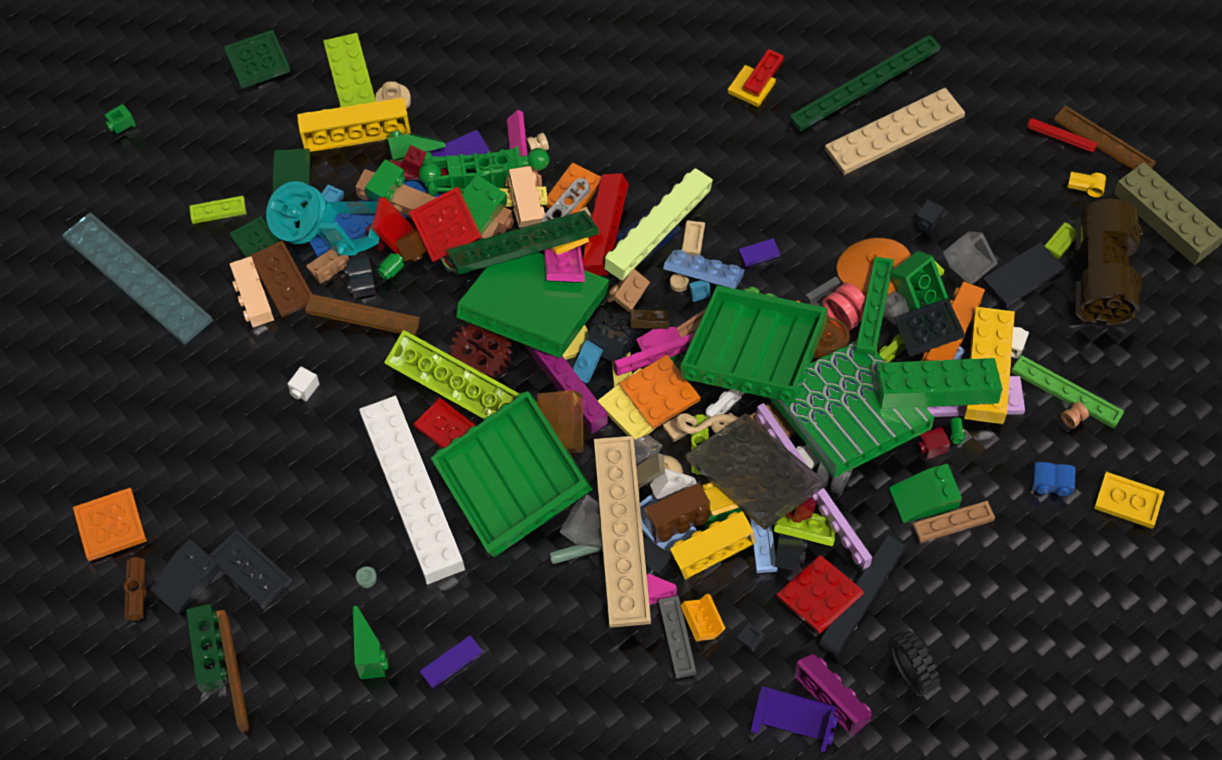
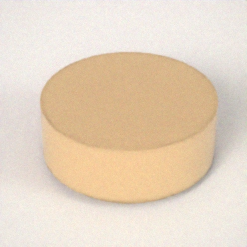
[670,273,689,292]

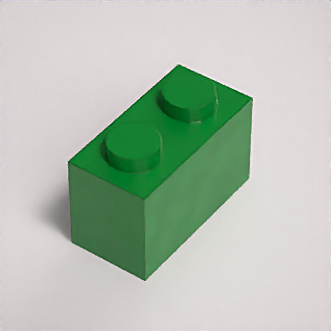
[365,160,405,202]

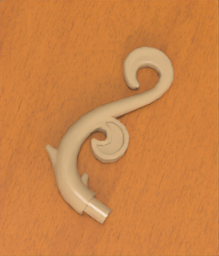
[676,413,757,445]

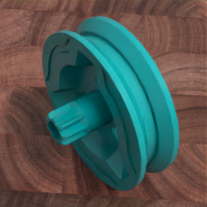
[266,181,326,244]

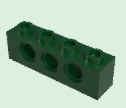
[186,604,228,692]

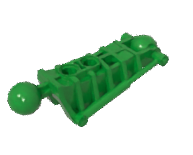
[419,146,550,196]

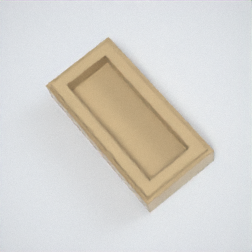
[682,221,705,256]

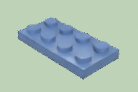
[663,250,744,289]

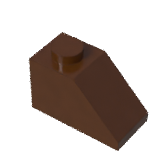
[395,228,427,262]

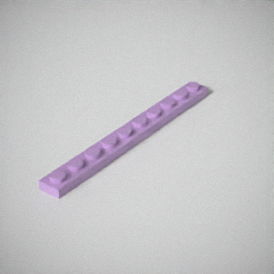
[756,403,872,570]

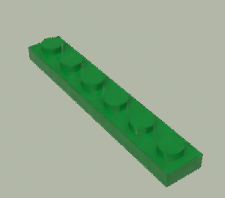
[856,257,894,355]

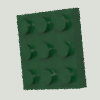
[224,30,291,89]

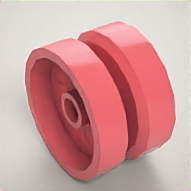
[822,282,866,332]

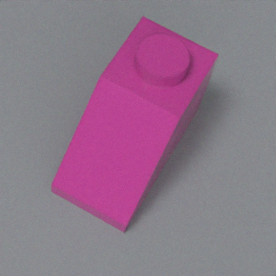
[636,327,681,351]
[647,574,677,606]

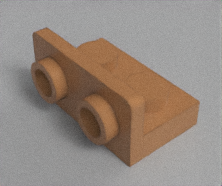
[307,249,349,284]

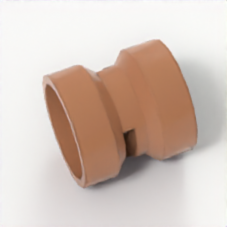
[1061,402,1089,428]

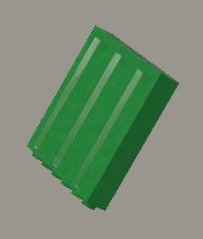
[681,285,828,403]
[431,391,593,557]

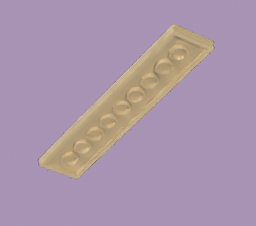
[594,436,651,627]

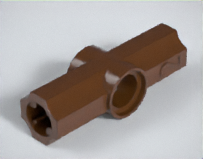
[124,557,147,621]

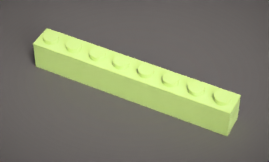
[605,168,713,281]

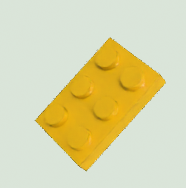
[1094,472,1164,529]

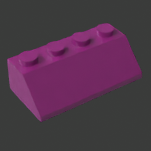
[794,654,872,737]

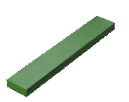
[1011,355,1124,428]

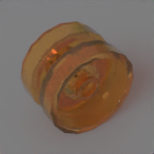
[812,317,850,362]

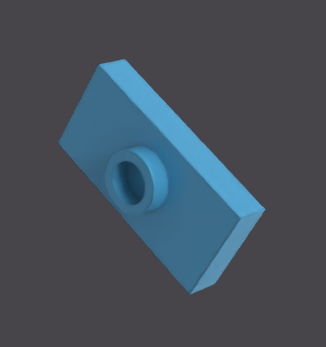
[573,340,603,383]

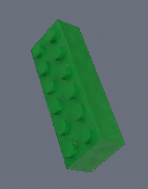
[875,358,1003,409]

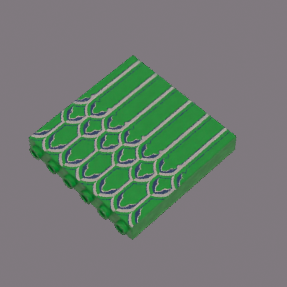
[768,341,934,478]

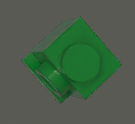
[104,104,136,134]

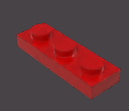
[743,49,784,97]

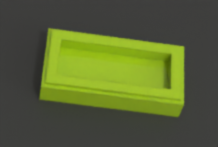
[1045,222,1076,259]

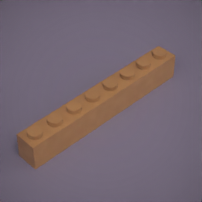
[355,169,499,240]

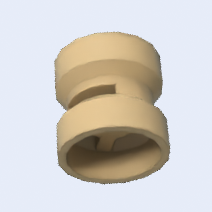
[526,133,549,152]

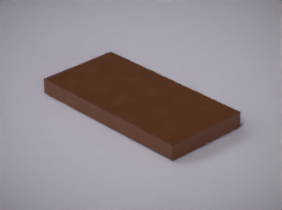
[249,240,316,318]

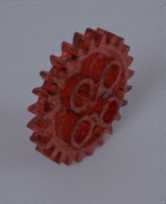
[450,322,512,378]

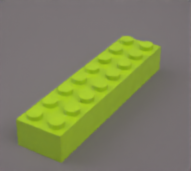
[384,330,519,419]

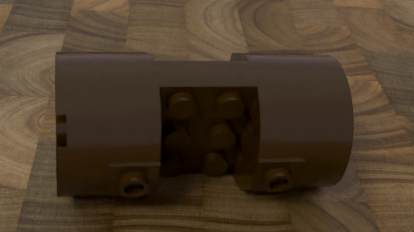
[1076,199,1142,325]

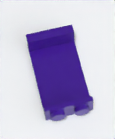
[751,686,839,752]

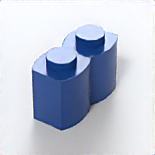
[1032,462,1075,496]

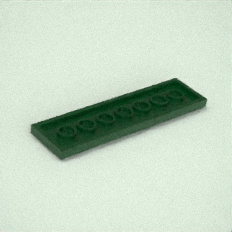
[446,210,599,274]

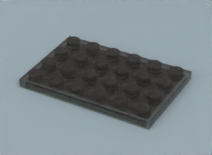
[686,413,825,530]

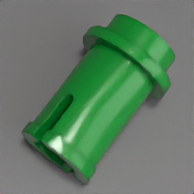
[949,418,966,444]

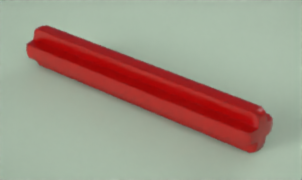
[1027,118,1097,152]

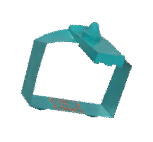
[317,202,380,256]

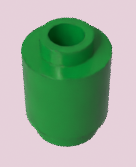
[377,253,404,280]

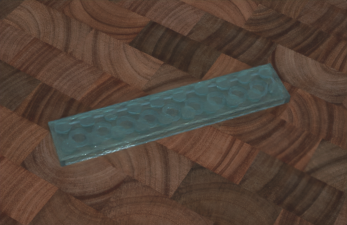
[62,212,213,345]

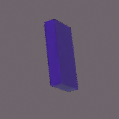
[739,239,780,267]

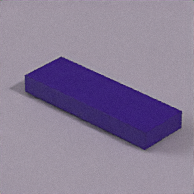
[420,635,483,689]

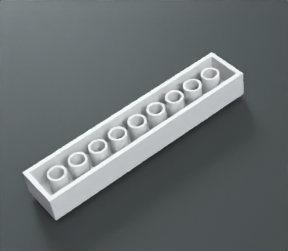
[359,396,465,584]

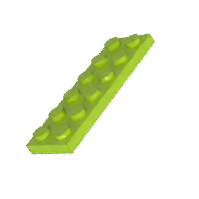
[324,33,376,107]

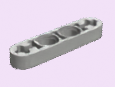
[541,178,590,222]

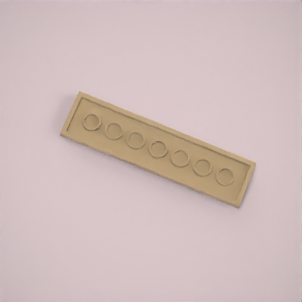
[825,88,965,175]

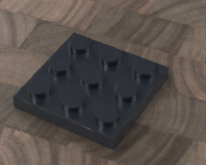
[894,298,965,357]

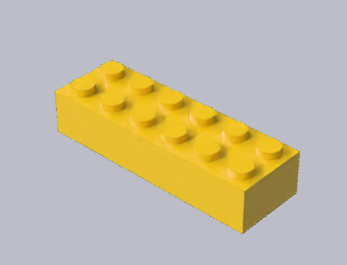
[297,98,411,152]
[964,307,1015,424]

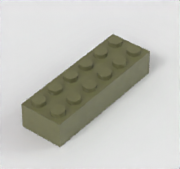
[1114,162,1222,265]

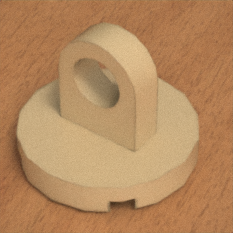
[375,82,411,109]

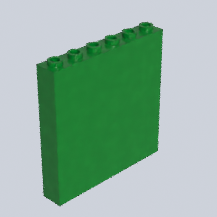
[457,253,609,358]

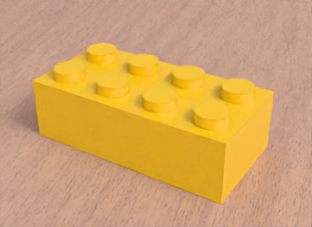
[670,511,756,580]

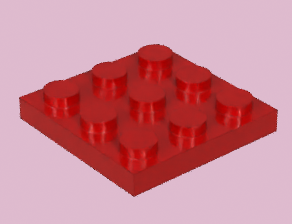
[410,187,482,262]
[776,555,864,634]

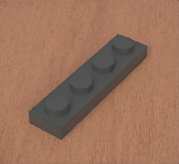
[658,596,696,678]

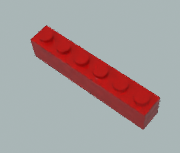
[582,173,628,275]

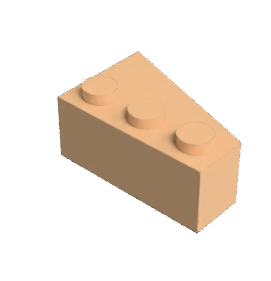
[505,166,545,228]
[230,257,274,327]

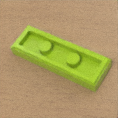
[190,196,247,224]

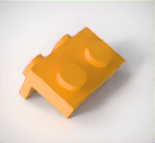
[680,594,725,641]

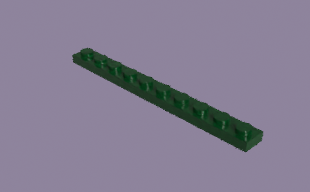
[789,35,940,131]

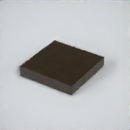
[630,309,669,329]

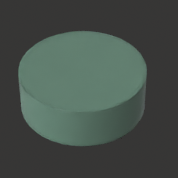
[356,567,377,588]

